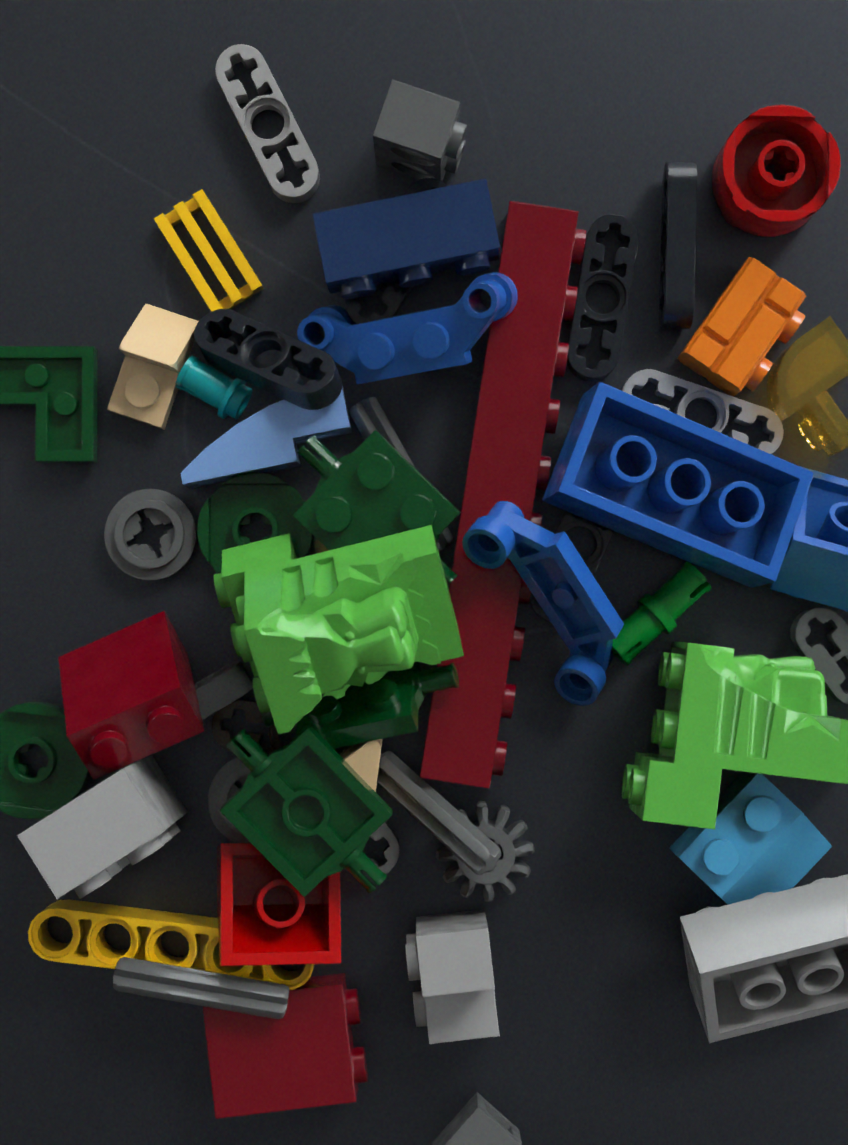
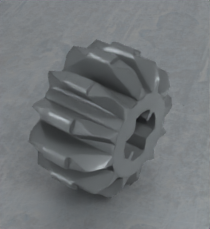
[436,801,535,902]

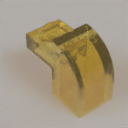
[766,316,848,457]

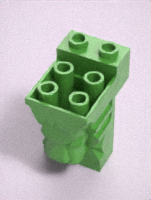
[214,525,464,734]
[622,641,848,829]

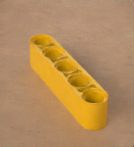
[28,899,315,990]

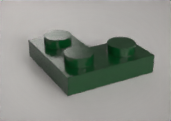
[0,346,98,463]

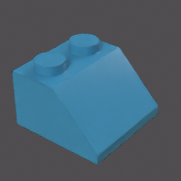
[669,772,832,905]

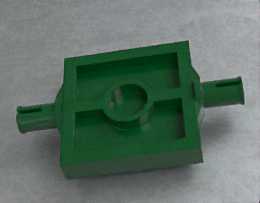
[293,430,461,586]
[262,661,459,749]
[220,724,392,897]

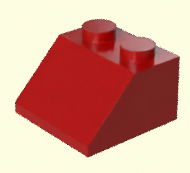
[217,843,341,966]

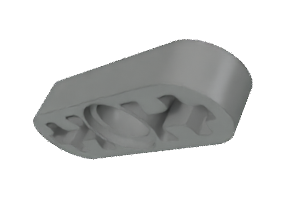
[215,44,320,203]
[621,369,784,454]

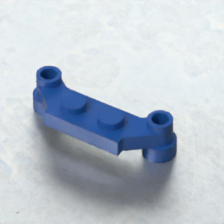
[297,272,518,384]
[462,501,624,706]

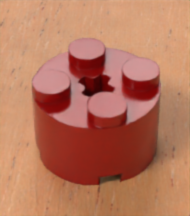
[712,105,841,237]

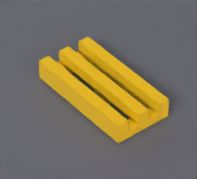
[154,189,264,312]

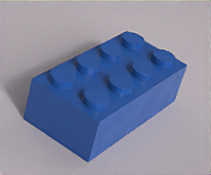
[542,381,814,588]

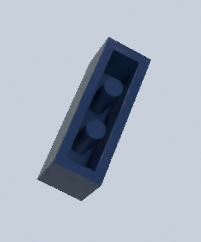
[312,178,500,299]

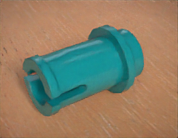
[175,355,253,419]

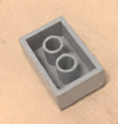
[17,755,188,899]
[680,874,848,1043]

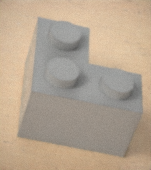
[405,909,500,1044]

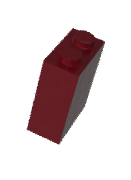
[58,611,204,780]
[203,973,368,1119]

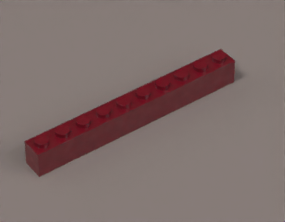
[420,201,586,789]

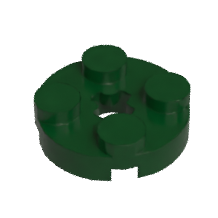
[197,472,314,573]
[0,702,90,819]

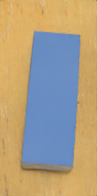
[180,386,352,489]

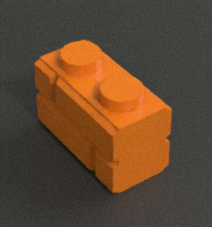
[677,257,806,397]

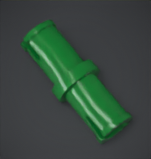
[612,562,712,666]

